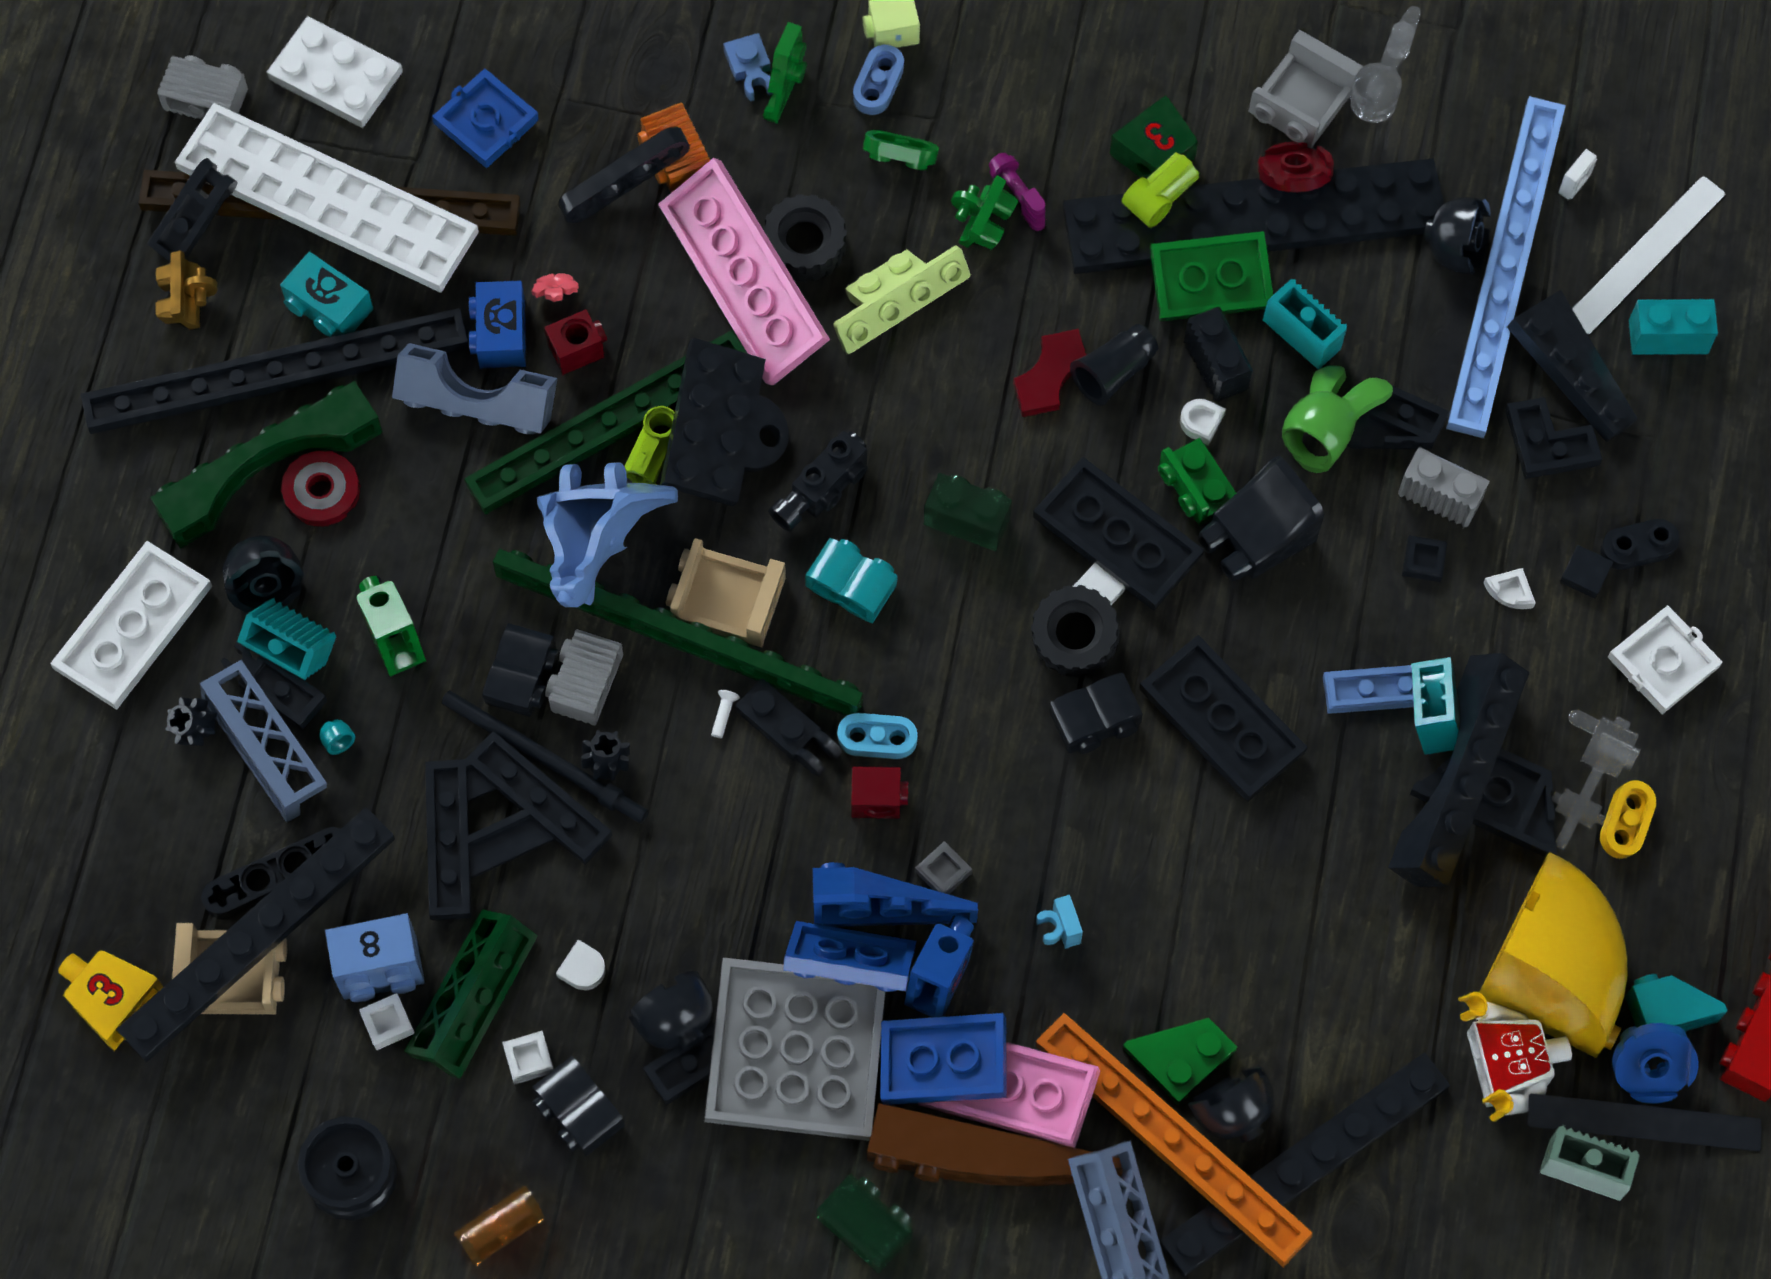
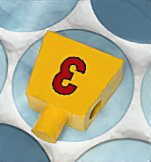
[58,950,163,1051]

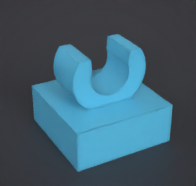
[1036,895,1083,949]

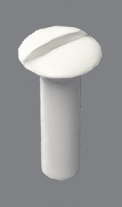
[711,690,740,738]

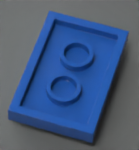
[783,921,916,992]
[880,1013,1007,1105]

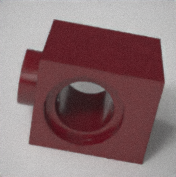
[544,309,607,375]
[851,767,908,819]

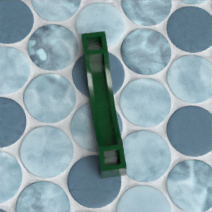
[150,381,383,549]

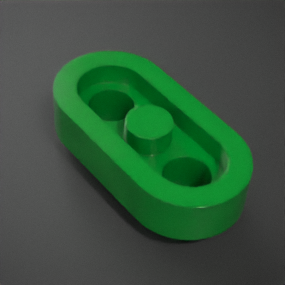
[863,130,939,170]

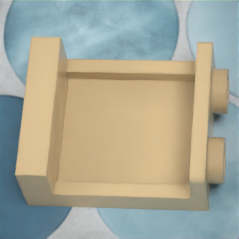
[666,538,786,648]
[172,923,287,1014]

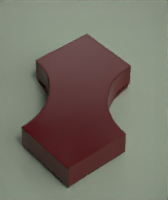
[1013,329,1086,417]

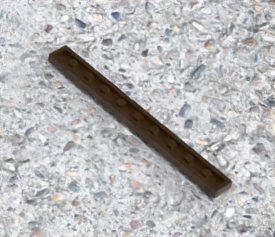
[138,170,521,236]

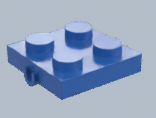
[432,68,539,168]

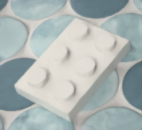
[267,16,403,128]

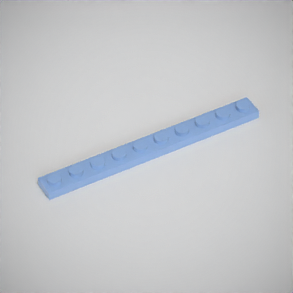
[1446,96,1566,439]

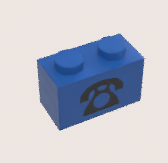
[469,281,526,368]

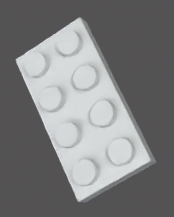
[50,541,212,710]

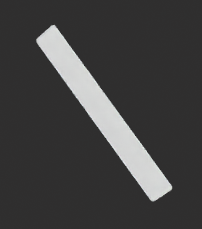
[1573,177,1725,334]

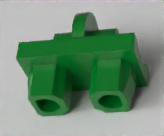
[951,175,1018,250]

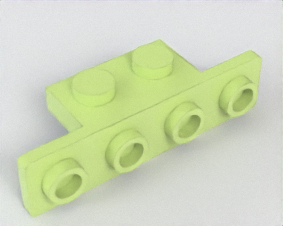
[833,246,971,354]

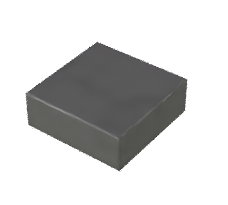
[915,841,972,895]

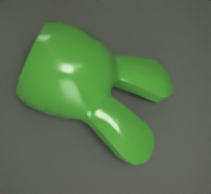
[1282,365,1393,473]

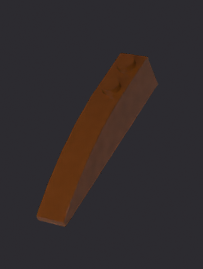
[867,1103,1123,1186]

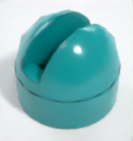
[320,720,355,755]

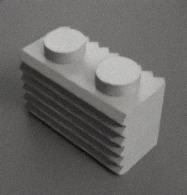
[157,55,248,120]
[1398,447,1490,528]
[545,629,623,725]

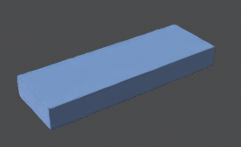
[1323,665,1414,714]

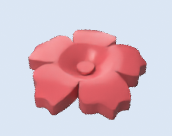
[532,273,579,302]

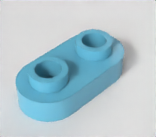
[837,713,917,759]

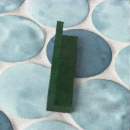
[404,910,538,1079]

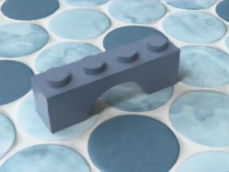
[392,343,557,434]

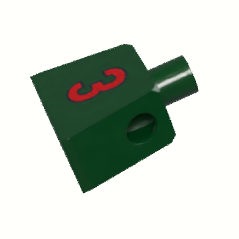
[1109,95,1201,186]

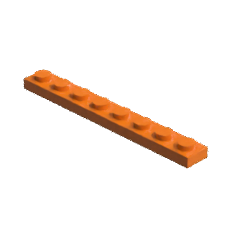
[1036,1013,1313,1267]

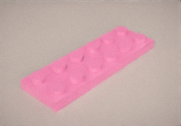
[658,158,830,386]

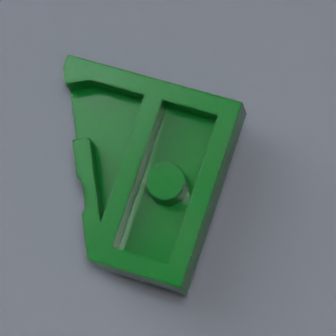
[763,22,807,123]
[1122,1018,1238,1106]

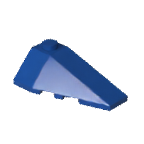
[813,862,978,927]

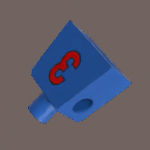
[904,916,974,1018]

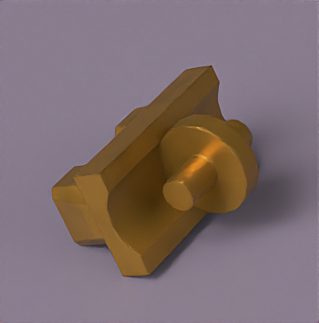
[156,251,217,330]

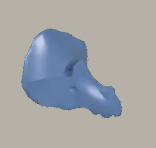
[537,462,678,607]

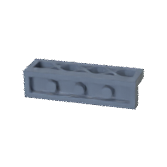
[199,660,327,823]
[1068,1141,1170,1279]

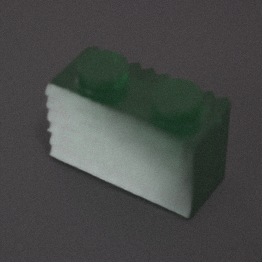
[816,1174,913,1274]

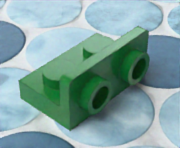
[1158,438,1236,527]

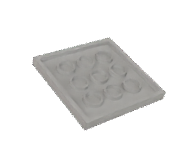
[704,957,885,1141]

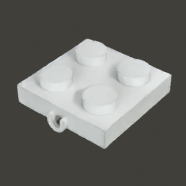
[1608,605,1723,715]

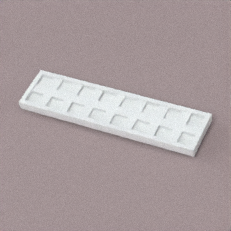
[175,103,479,293]

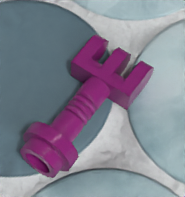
[989,153,1045,231]

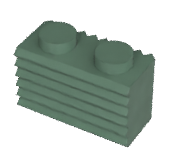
[1540,1125,1640,1201]

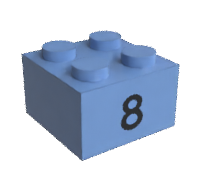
[325,913,425,1002]

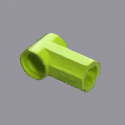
[1121,153,1199,228]
[624,406,675,484]

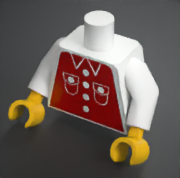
[1459,992,1572,1122]

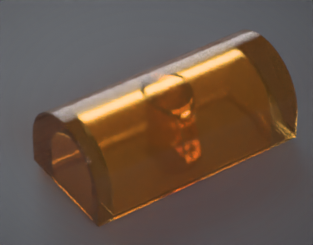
[453,1185,544,1265]

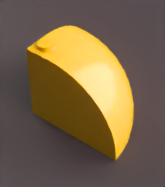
[1479,852,1627,1058]

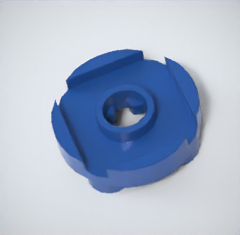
[1612,1023,1699,1104]

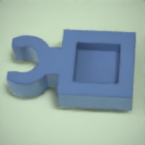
[723,33,773,101]

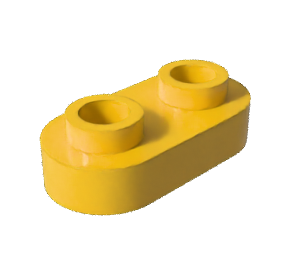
[1600,780,1656,859]

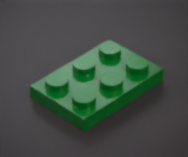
[1150,231,1273,322]

